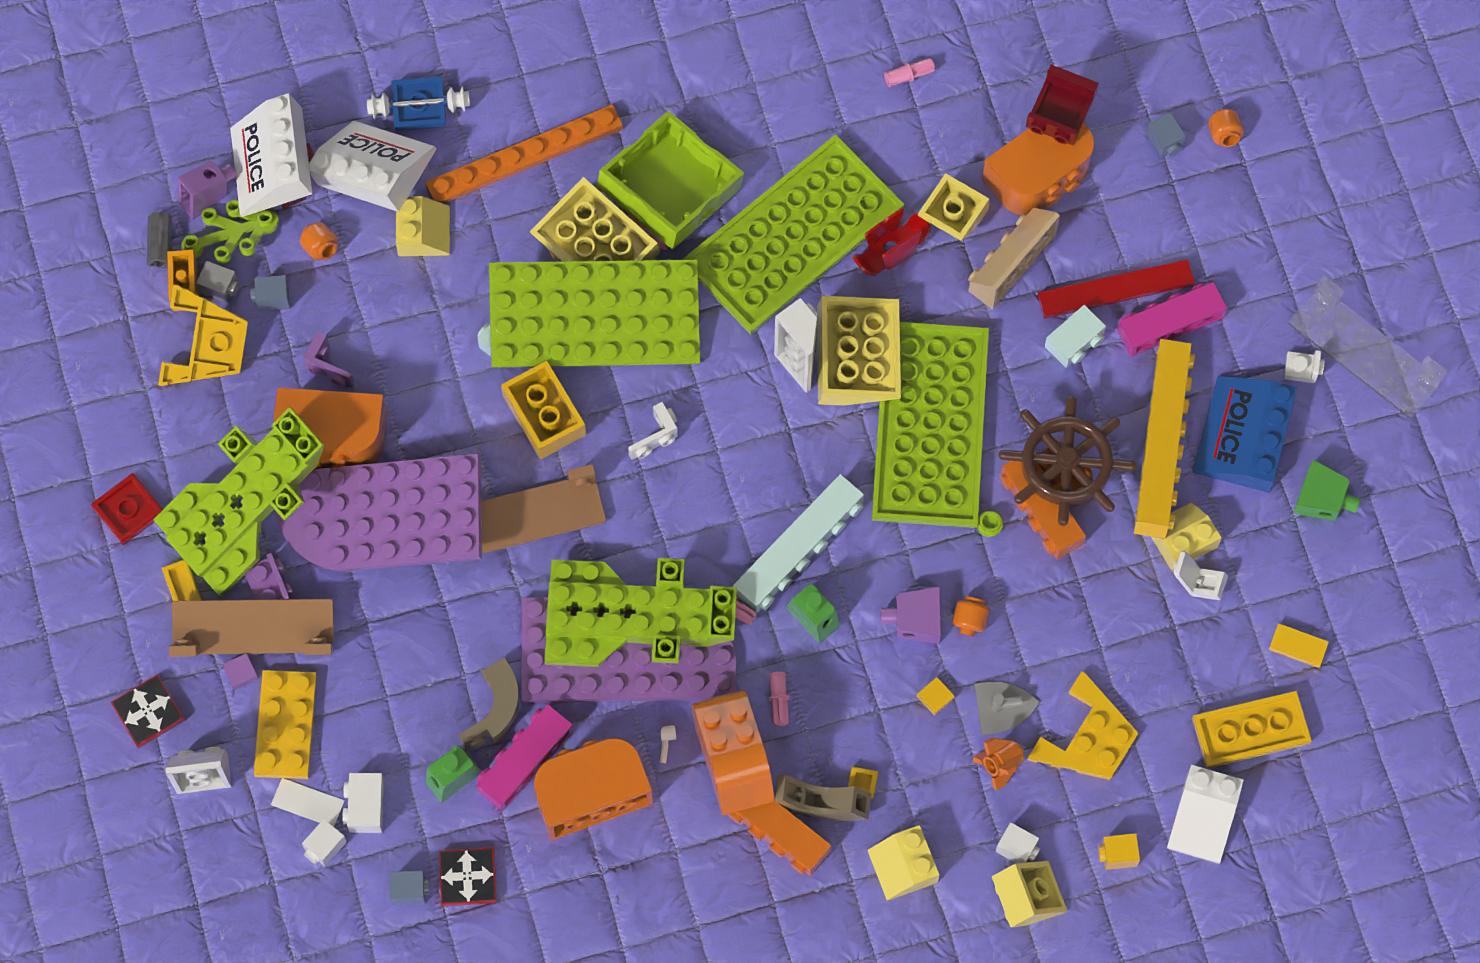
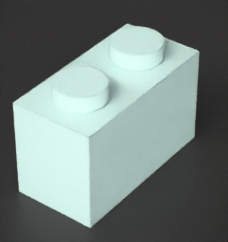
[1045,305,1106,368]

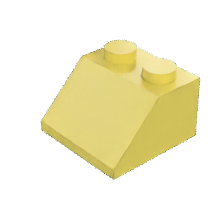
[918,173,989,241]
[396,196,450,256]
[1151,502,1222,572]
[867,825,940,901]
[992,861,1067,927]

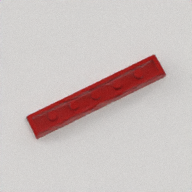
[1037,259,1195,319]

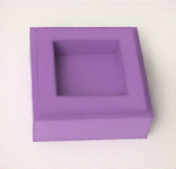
[222,653,258,690]

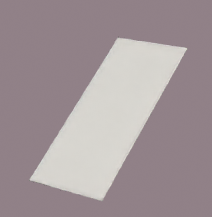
[271,778,345,827]

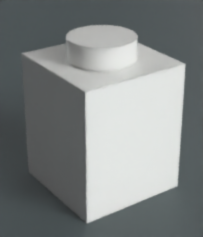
[302,819,347,867]
[996,822,1040,863]

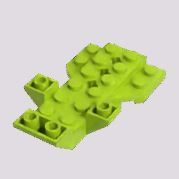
[153,407,325,597]
[544,558,737,667]

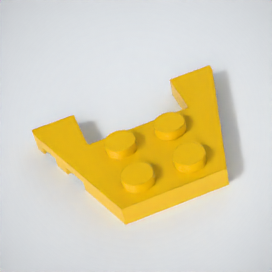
[158,284,248,386]
[1027,671,1138,780]

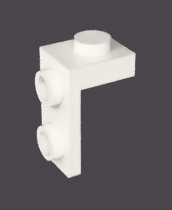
[628,402,678,460]
[1174,551,1228,600]

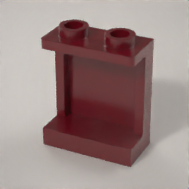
[1026,64,1099,146]

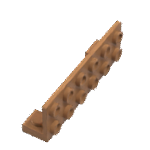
[482,464,606,554]
[169,599,334,657]

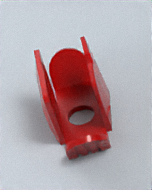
[853,208,931,276]

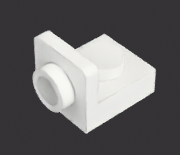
[1284,350,1325,383]

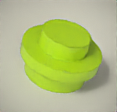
[977,511,1003,537]

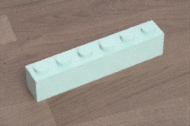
[733,474,864,613]

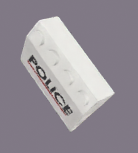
[230,93,312,217]
[309,121,436,212]

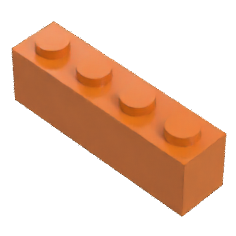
[1000,461,1086,560]
[727,802,832,876]

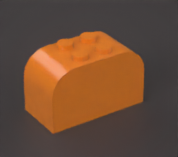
[982,123,1094,215]
[273,387,387,469]
[691,690,775,815]
[534,739,653,841]

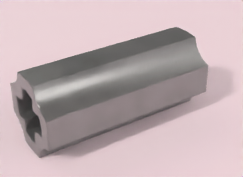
[147,212,172,268]

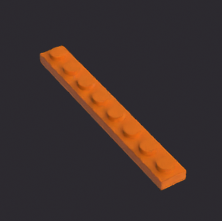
[425,104,623,204]

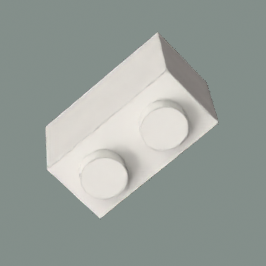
[343,773,384,833]

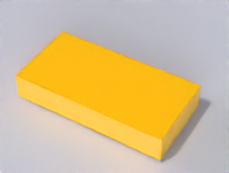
[161,560,202,601]
[1269,623,1329,668]

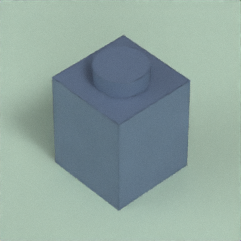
[1146,112,1186,158]
[250,275,290,312]
[390,871,430,905]

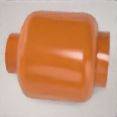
[1208,109,1244,147]
[300,222,338,261]
[952,596,990,637]

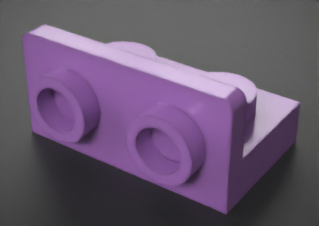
[245,552,294,600]

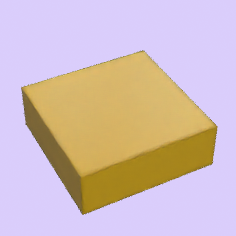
[917,677,955,716]
[848,766,878,799]

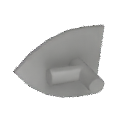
[974,682,1040,736]

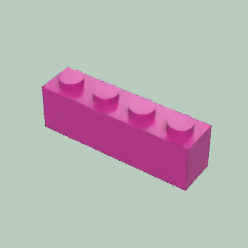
[1117,282,1227,357]
[476,705,573,812]

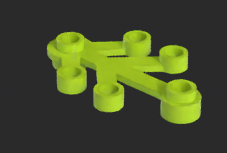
[181,200,279,264]

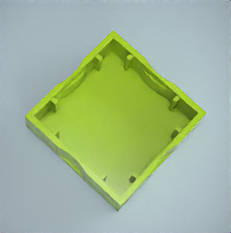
[596,110,744,250]

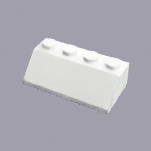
[774,298,818,393]

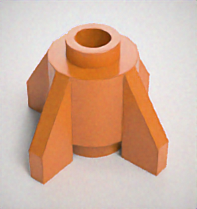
[973,738,1024,790]

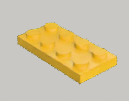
[254,670,317,779]
[1192,691,1312,769]

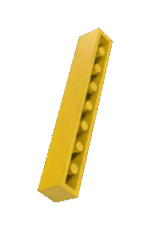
[1134,339,1195,539]

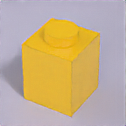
[1098,834,1140,870]

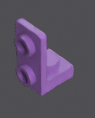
[303,331,354,387]

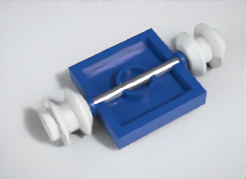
[367,77,470,131]

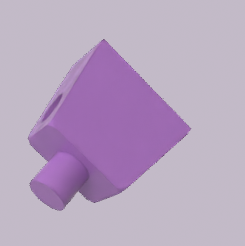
[178,161,236,220]
[880,587,941,644]

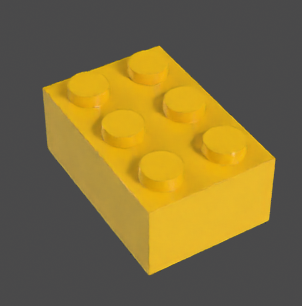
[501,361,586,460]

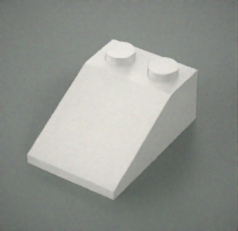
[165,747,231,794]
[1167,765,1244,864]

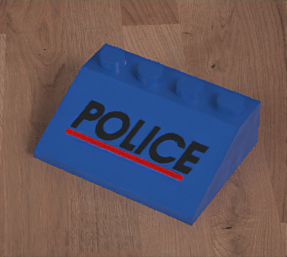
[1193,376,1297,493]

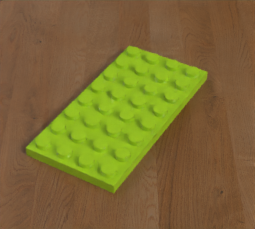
[682,134,904,335]
[488,260,700,368]
[872,322,989,528]

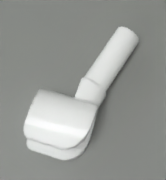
[660,725,676,764]

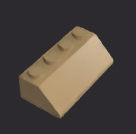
[968,208,1060,309]

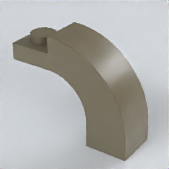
[459,657,520,750]
[774,774,871,821]

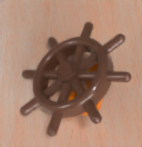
[998,396,1136,526]

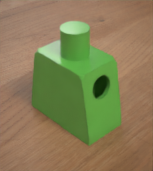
[1293,460,1361,521]
[786,583,840,644]
[425,745,482,803]

